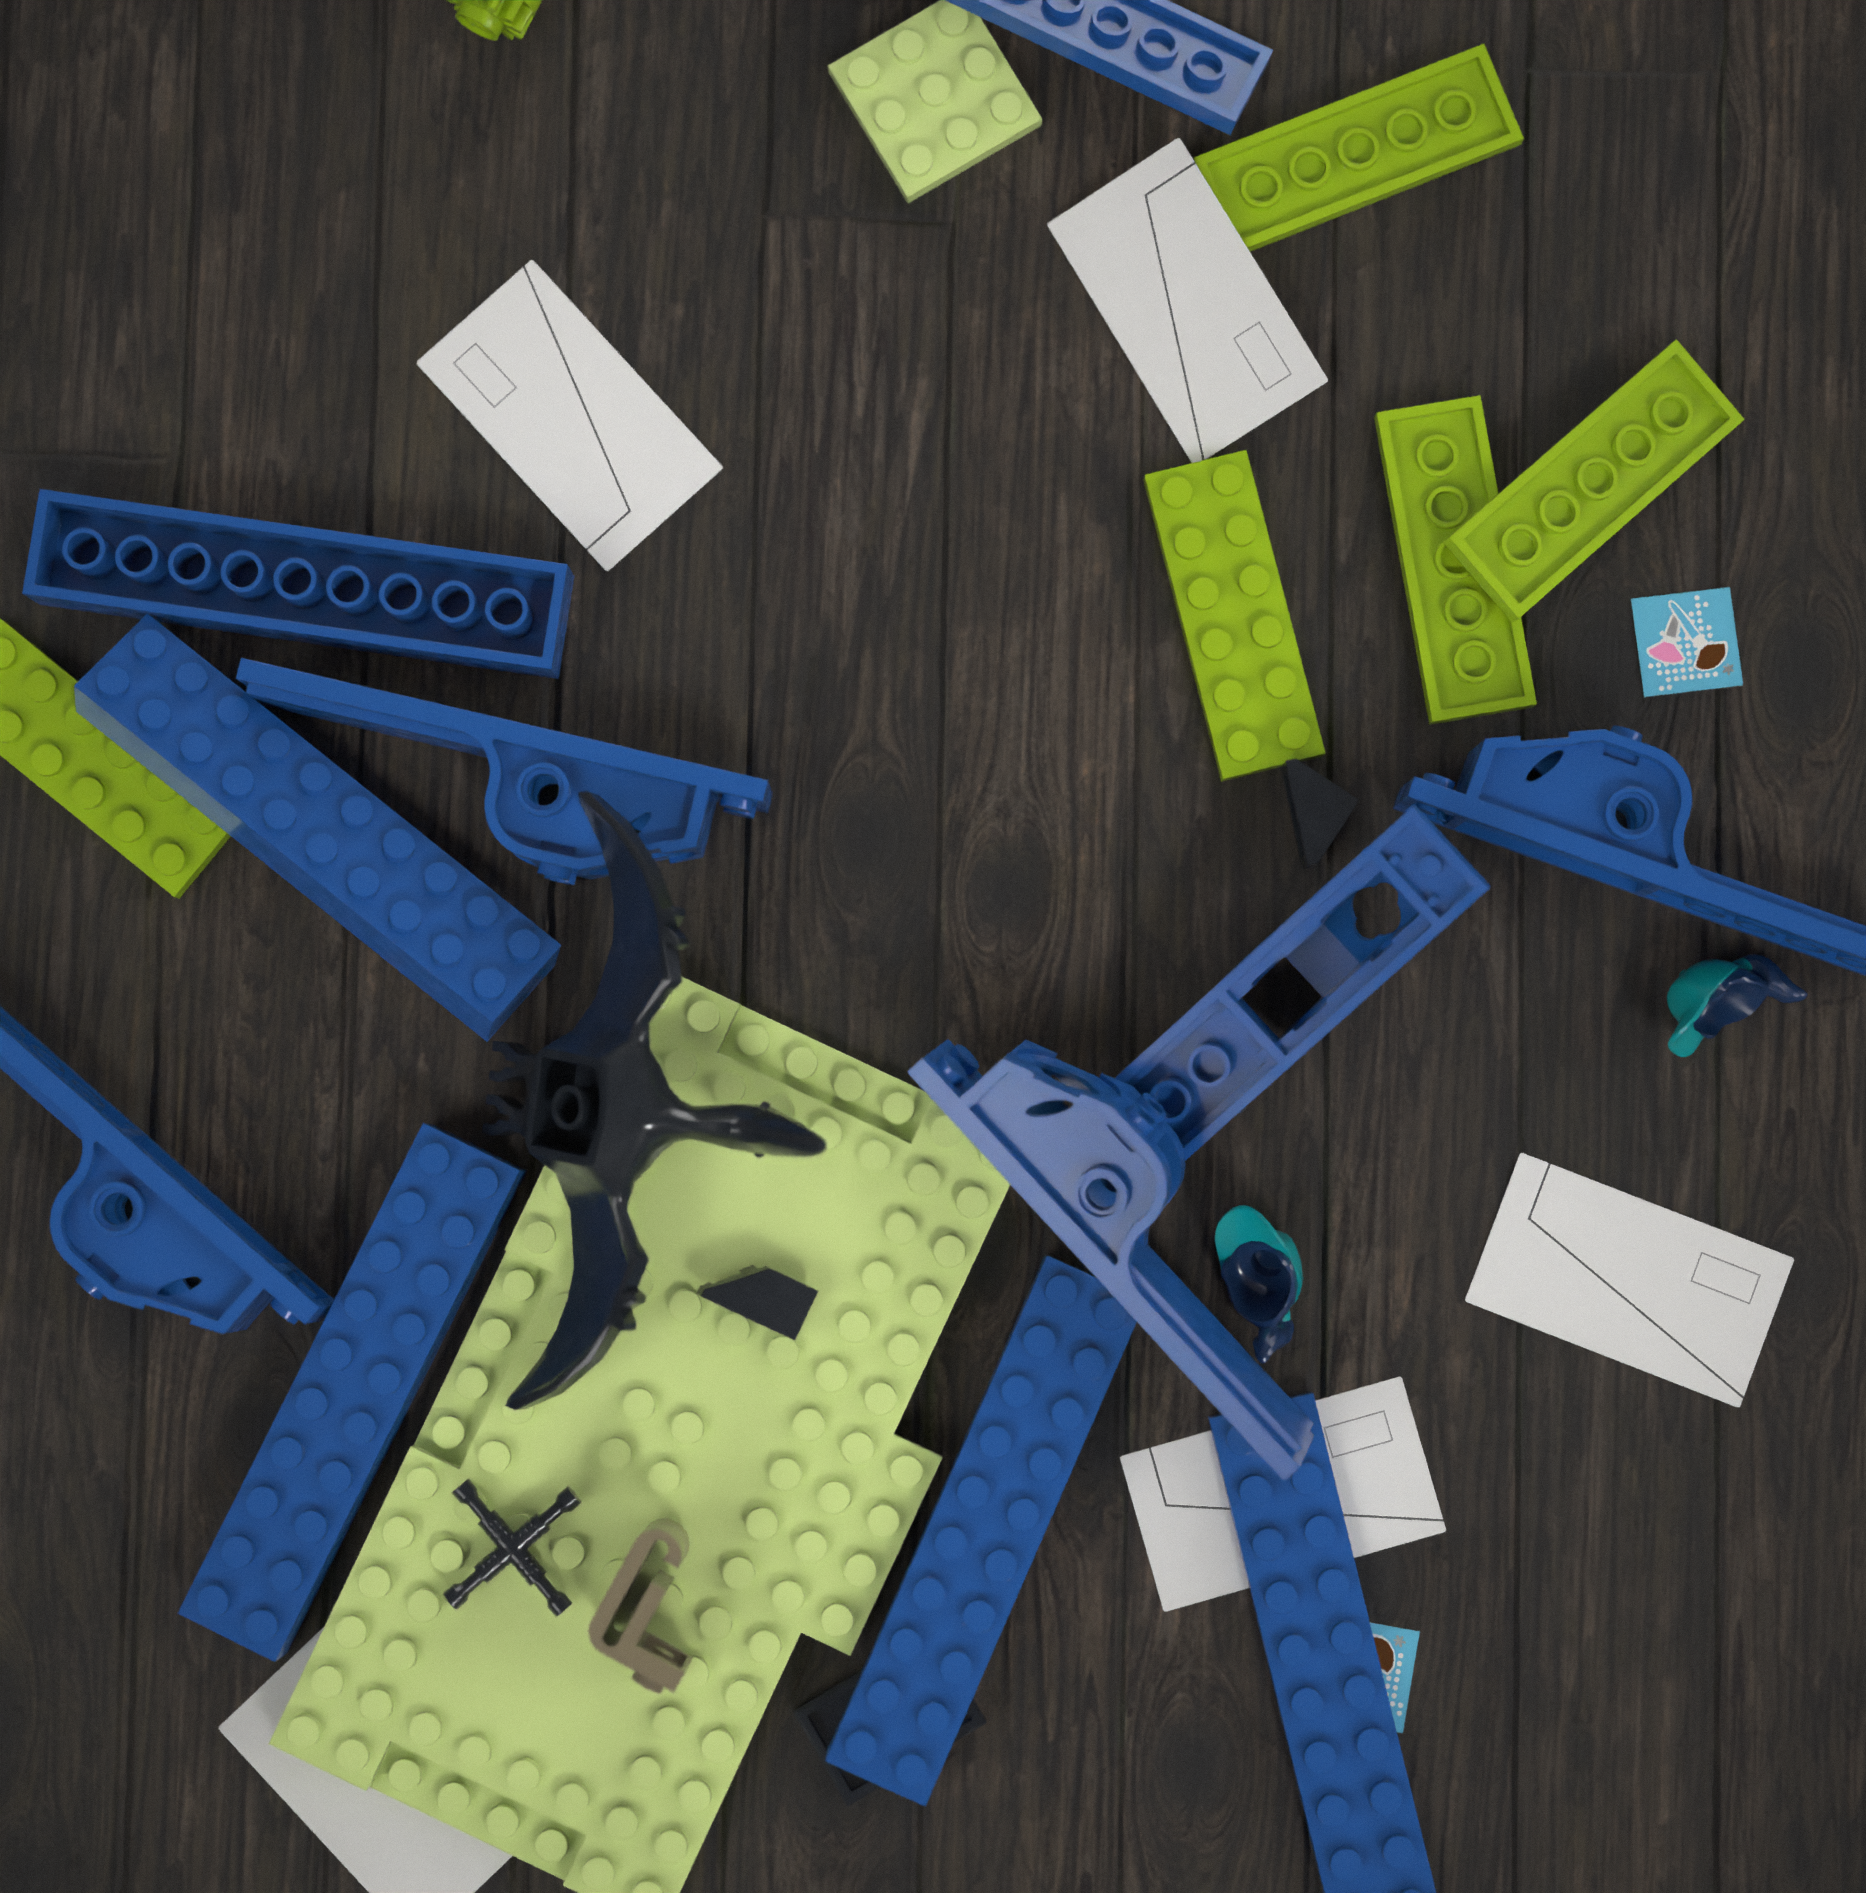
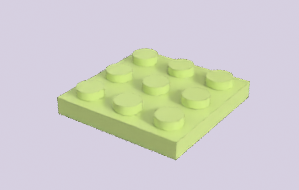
[828,0,1042,203]

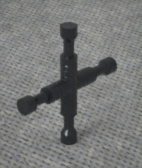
[443,1478,582,1617]

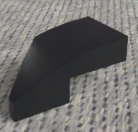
[697,1265,818,1340]

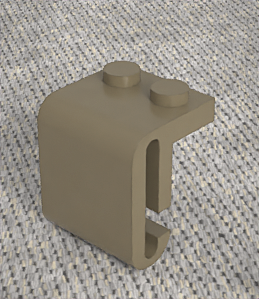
[589,1518,693,1694]

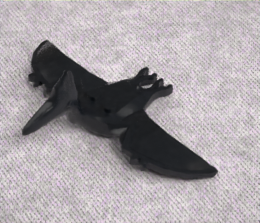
[482,791,827,1410]

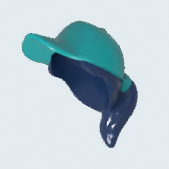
[1667,954,1808,1057]
[1215,1205,1303,1364]

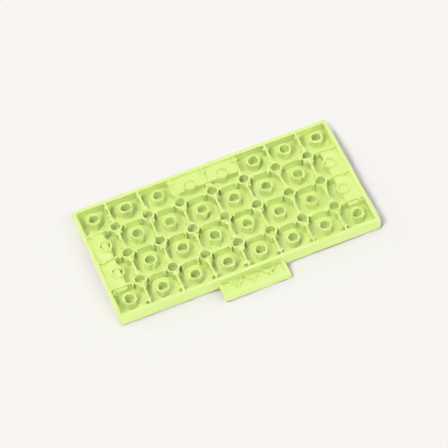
[269,977,1010,1893]

